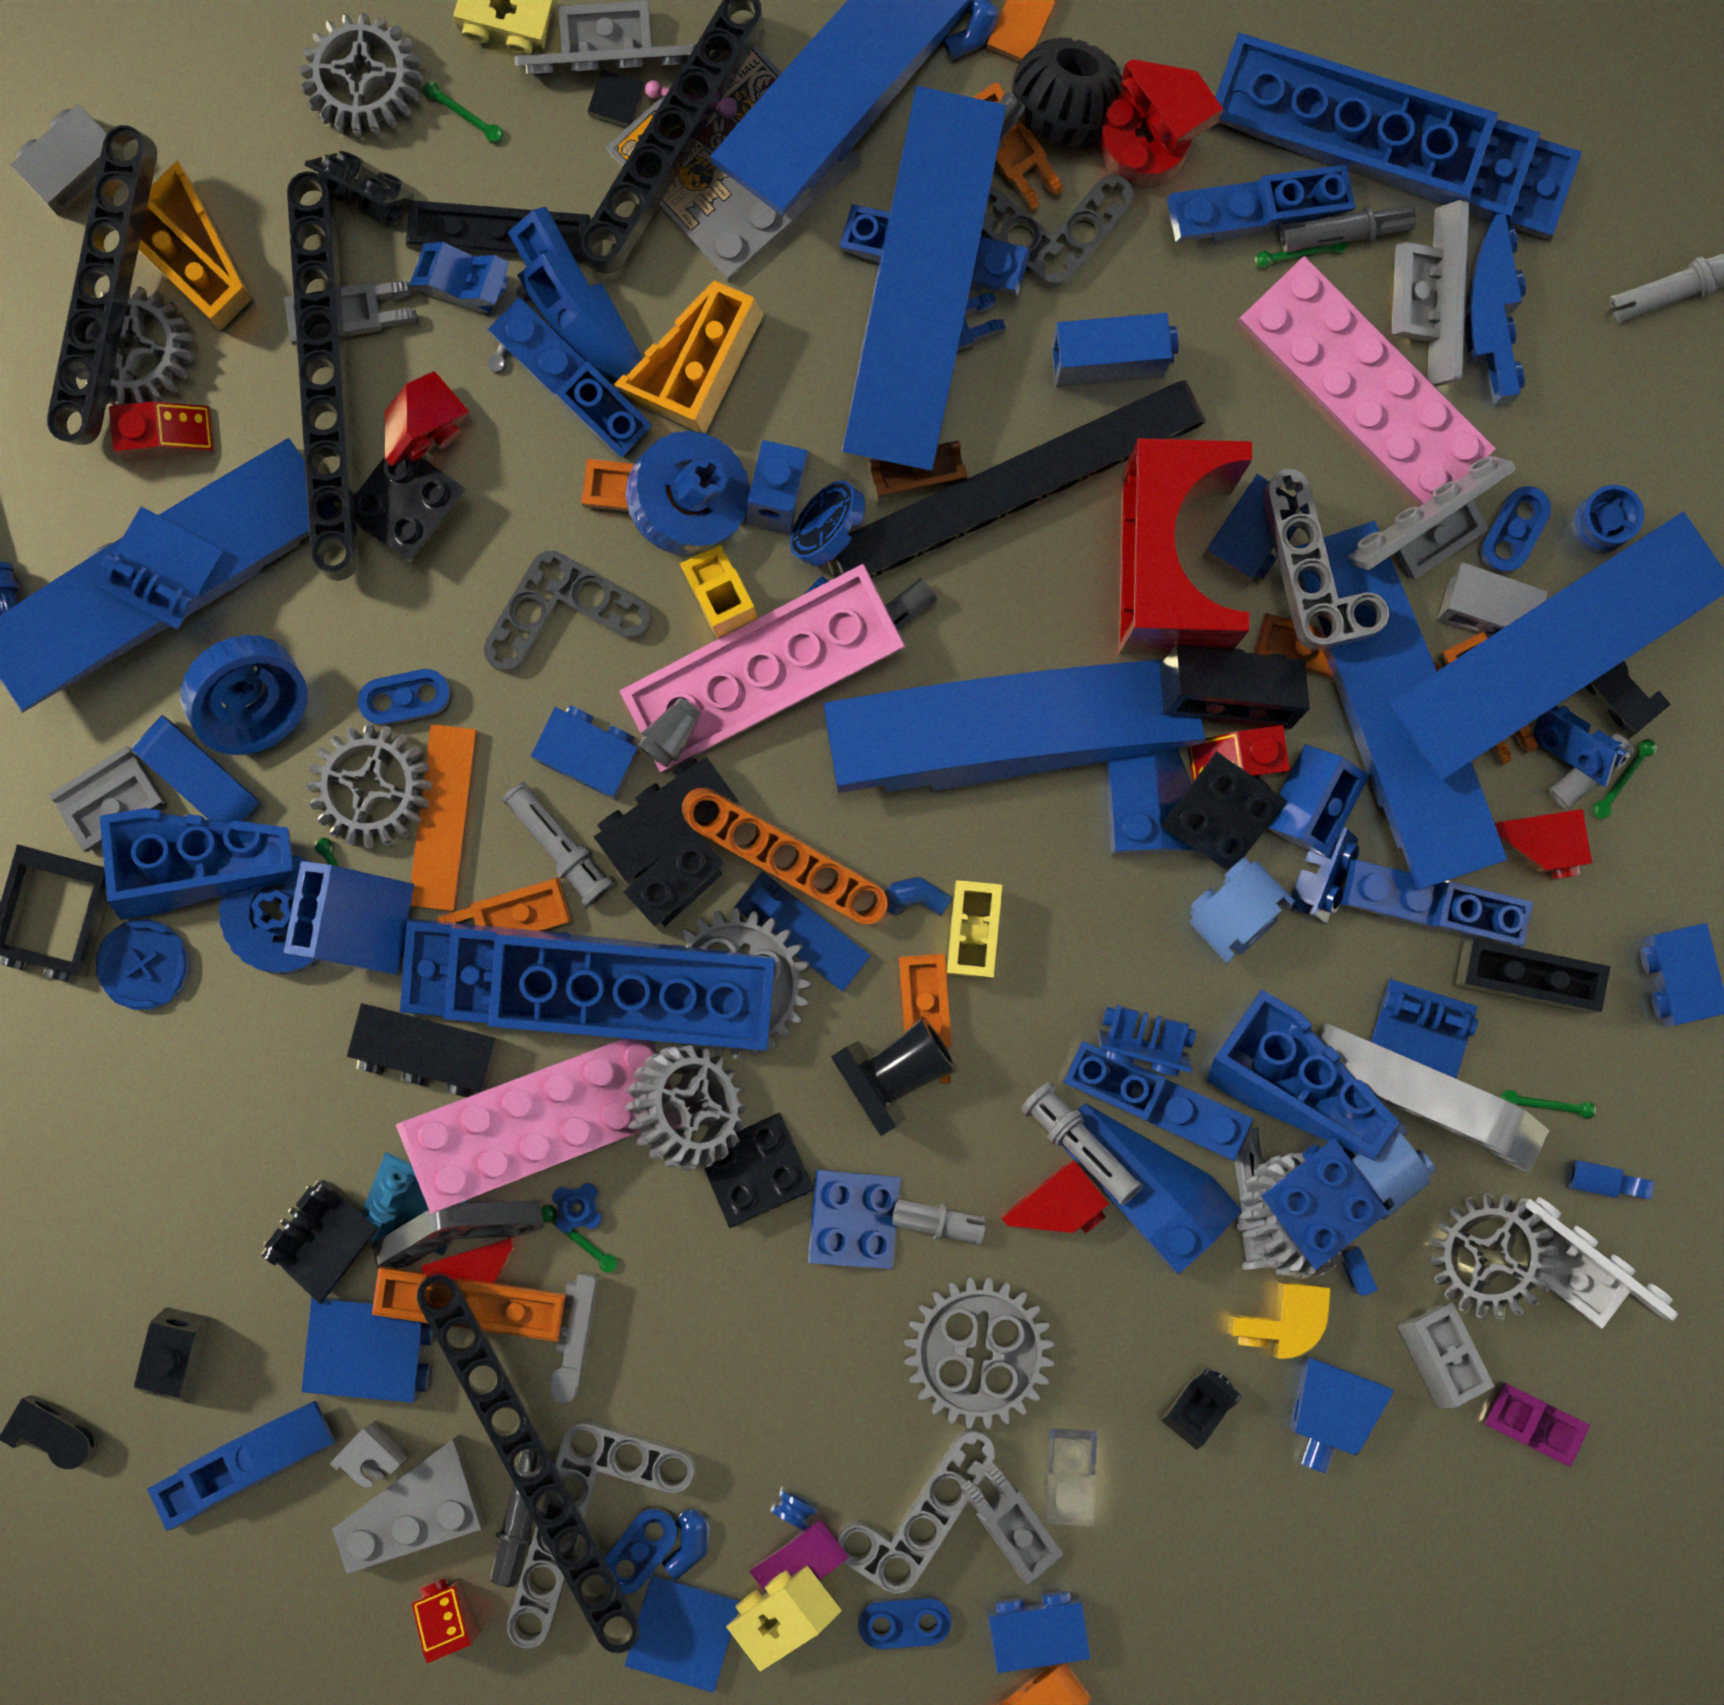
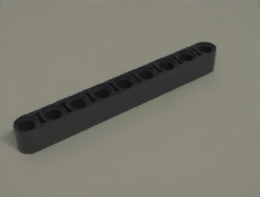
[287,171,359,581]
[827,380,1206,579]
[417,1271,639,1653]

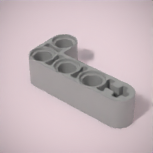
[1263,469,1389,650]
[837,1428,995,1594]

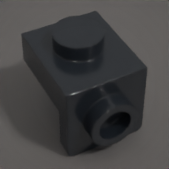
[1161,1368,1242,1450]

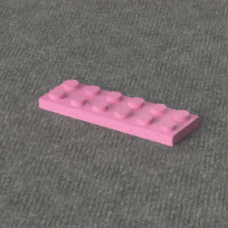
[1238,256,1496,506]
[619,564,906,773]
[396,1038,671,1214]

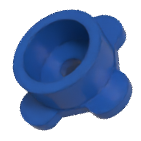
[552,1183,601,1233]

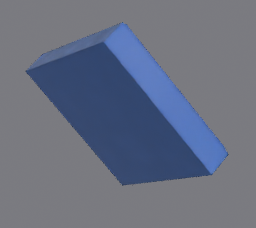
[624,1573,741,1693]

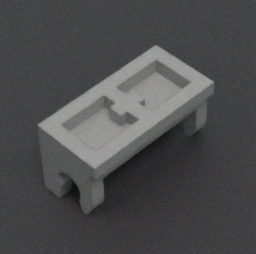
[1436,562,1548,638]
[1397,1302,1495,1409]
[330,1420,412,1488]

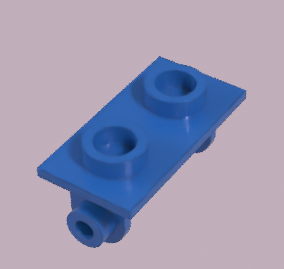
[1533,705,1629,787]
[1291,827,1359,924]

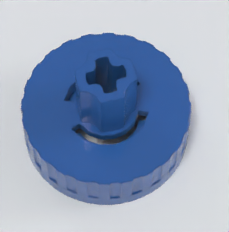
[626,431,750,556]
[180,635,308,755]
[219,856,321,975]

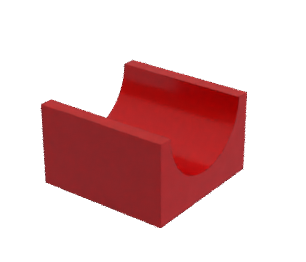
[1119,438,1252,655]

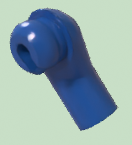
[943,0,999,60]
[885,877,953,916]
[662,1509,710,1581]

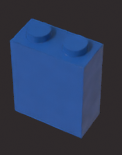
[1051,313,1179,387]
[283,861,414,975]
[301,1297,434,1403]

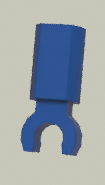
[1568,1160,1655,1199]

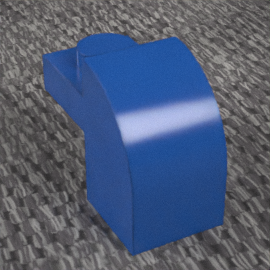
[409,242,510,313]

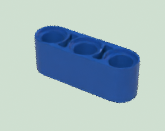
[131,715,260,823]

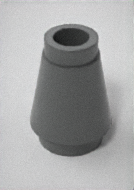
[637,697,702,768]

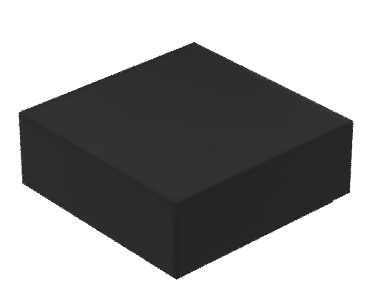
[588,69,645,128]

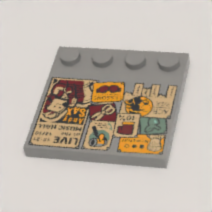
[606,44,861,282]

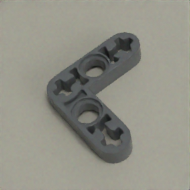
[981,175,1134,288]
[484,551,651,673]
[372,1201,544,1269]

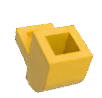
[679,544,758,639]
[1228,1282,1330,1359]

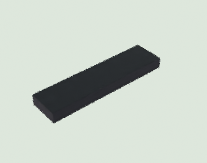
[406,200,591,263]

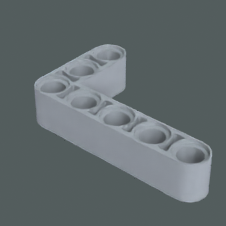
[1318,1023,1549,1173]
[507,1420,696,1649]

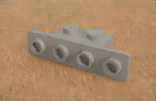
[515,0,696,74]
[1392,200,1470,387]
[1348,456,1516,579]

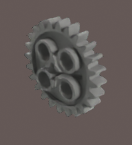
[672,908,812,1059]
[904,1277,1054,1429]

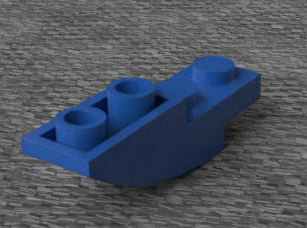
[1166,164,1356,242]
[839,204,1030,295]
[508,207,643,385]
[1465,213,1526,406]
[487,297,653,458]
[1341,860,1533,947]
[1063,1041,1255,1162]
[147,1401,336,1531]

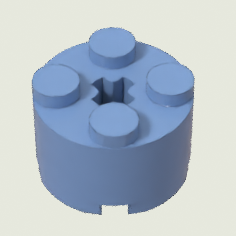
[1189,857,1295,964]
[1341,1114,1436,1220]

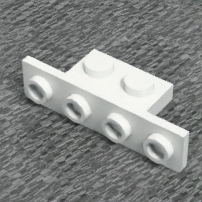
[1516,1197,1679,1329]

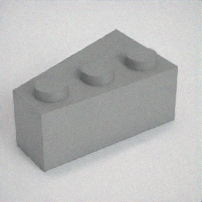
[332,1435,487,1574]

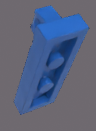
[734,871,871,992]

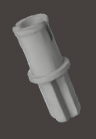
[1549,734,1634,811]
[892,1200,986,1246]

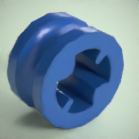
[770,1489,818,1530]

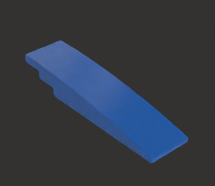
[710,0,972,216]
[1216,32,1582,240]
[842,85,1006,471]
[0,438,340,713]
[1386,511,1724,782]
[1295,520,1507,891]
[823,659,1206,793]
[400,919,775,1051]

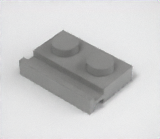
[49,746,165,852]

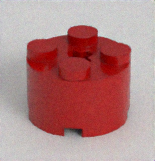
[1099,92,1193,189]

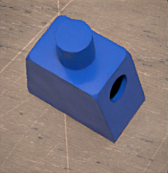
[747,440,811,536]
[1290,1355,1394,1474]

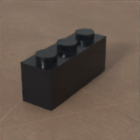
[1160,644,1310,729]
[594,756,740,885]
[1455,938,1611,1014]
[346,1003,500,1098]

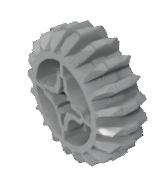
[299,12,423,137]
[77,286,194,405]
[306,724,432,849]
[624,1044,748,1171]
[1238,1152,1351,1279]
[1430,1193,1558,1320]

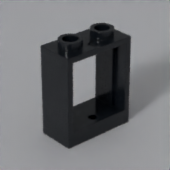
[623,828,728,932]
[0,844,107,983]

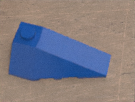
[1105,748,1197,856]
[99,808,294,920]
[1207,989,1399,1161]
[1061,1103,1241,1274]

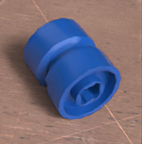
[1571,484,1645,554]

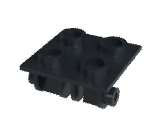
[304,151,415,225]
[355,456,466,562]
[1161,751,1287,871]
[704,1112,814,1229]
[261,1180,378,1304]

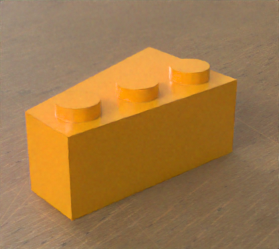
[138,160,252,331]
[614,280,764,433]

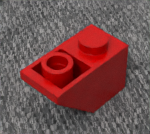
[1121,59,1223,152]
[385,371,469,466]

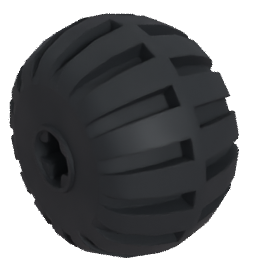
[1012,37,1123,146]

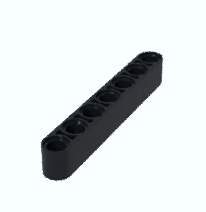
[581,0,763,274]
[47,125,157,445]

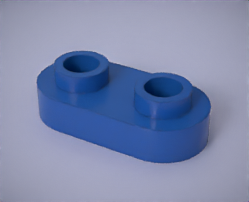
[1481,486,1551,574]
[358,669,451,726]
[602,1507,678,1594]
[858,1596,951,1649]

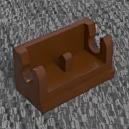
[868,440,968,505]

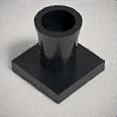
[831,1016,957,1136]

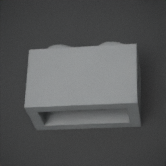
[10,104,124,216]

